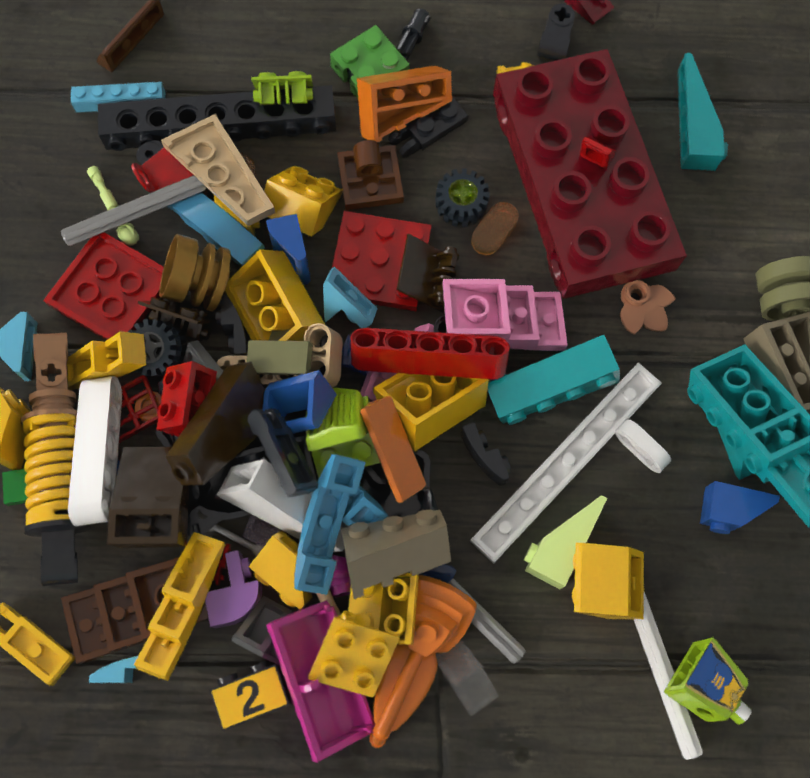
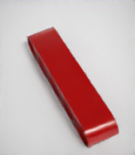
[351,328,510,379]

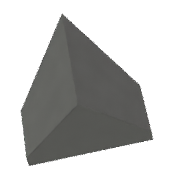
[232,596,292,666]

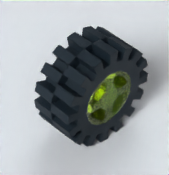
[435,168,490,227]

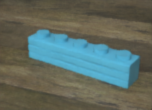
[71,82,166,113]

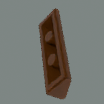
[96,0,164,72]

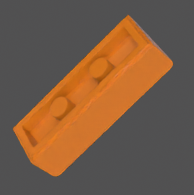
[360,396,426,503]

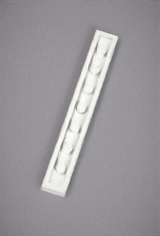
[470,362,662,564]

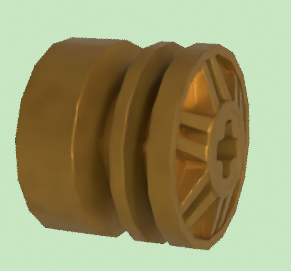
[159,234,231,311]

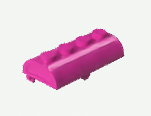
[266,600,375,762]

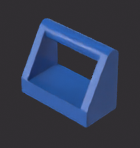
[266,214,311,285]
[263,370,337,433]

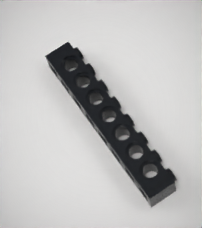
[98,85,336,151]

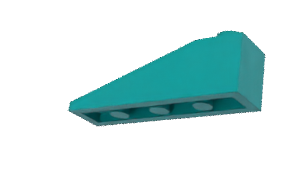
[678,53,728,171]

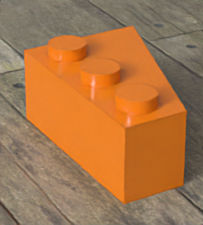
[357,66,452,143]

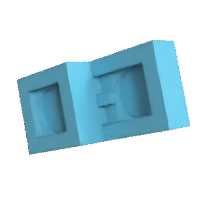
[89,656,138,683]

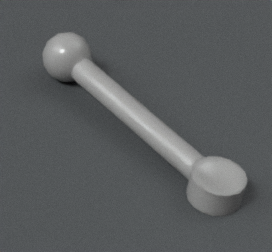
[209,524,264,556]

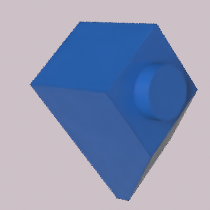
[700,481,780,534]

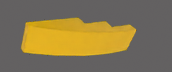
[134,532,225,681]

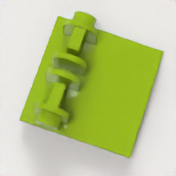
[251,71,313,105]

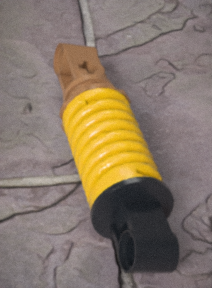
[21,333,91,586]

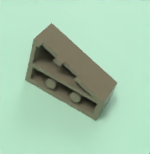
[743,312,810,414]
[341,510,451,599]

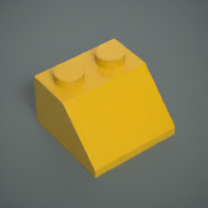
[0,387,31,471]

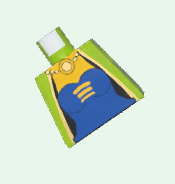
[663,638,752,725]

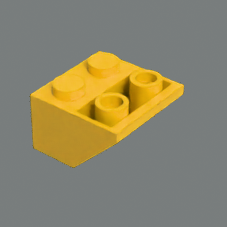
[264,166,343,237]
[572,543,644,620]
[348,573,419,645]

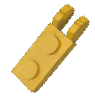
[0,603,75,686]

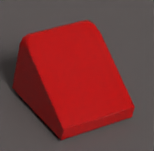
[580,136,617,169]

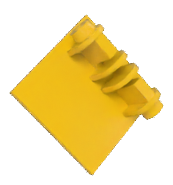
[308,611,400,698]

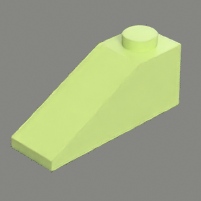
[524,495,607,589]

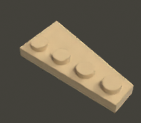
[161,114,275,226]

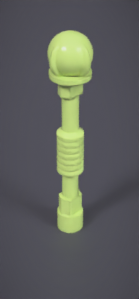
[87,166,139,246]

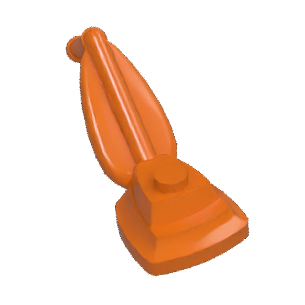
[369,575,477,748]

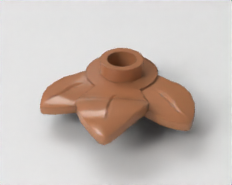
[620,280,675,334]

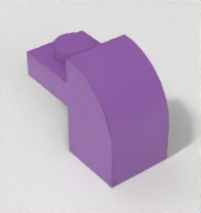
[205,550,262,629]

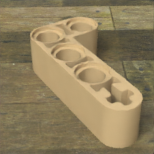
[217,323,343,389]

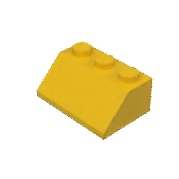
[225,249,325,341]
[373,373,489,452]

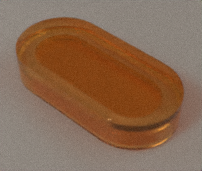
[471,202,519,255]

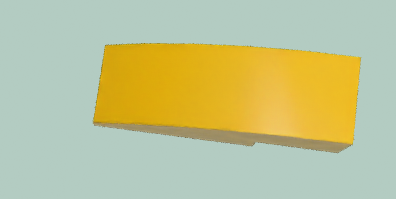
[67,331,146,390]

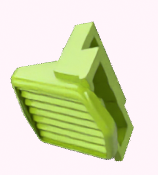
[305,388,381,478]

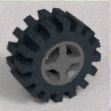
[128,319,187,377]

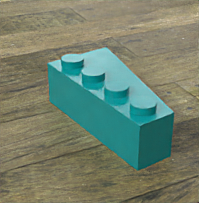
[488,335,620,425]

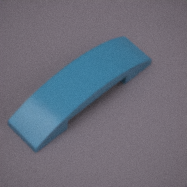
[294,454,366,595]

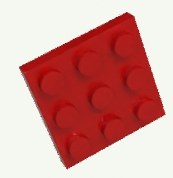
[332,211,431,311]
[43,232,164,340]

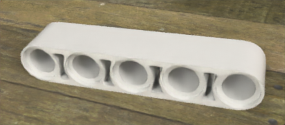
[68,376,122,526]

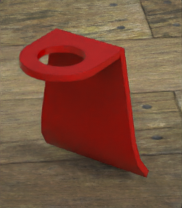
[131,147,193,193]

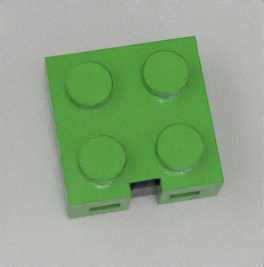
[330,25,410,99]

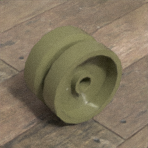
[755,256,810,321]

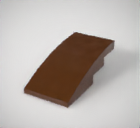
[61,557,209,664]

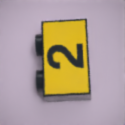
[210,660,292,731]

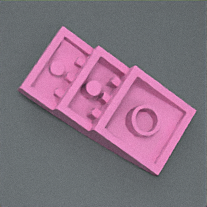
[442,279,568,351]

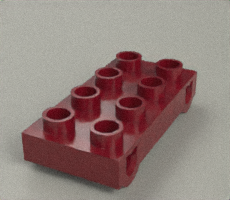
[493,49,687,299]

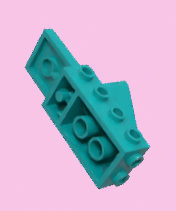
[687,344,810,528]

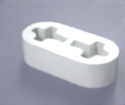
[615,419,671,473]

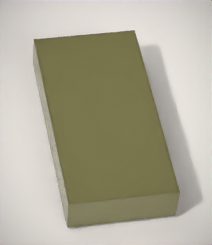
[246,340,313,375]

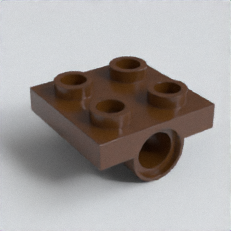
[337,140,404,210]

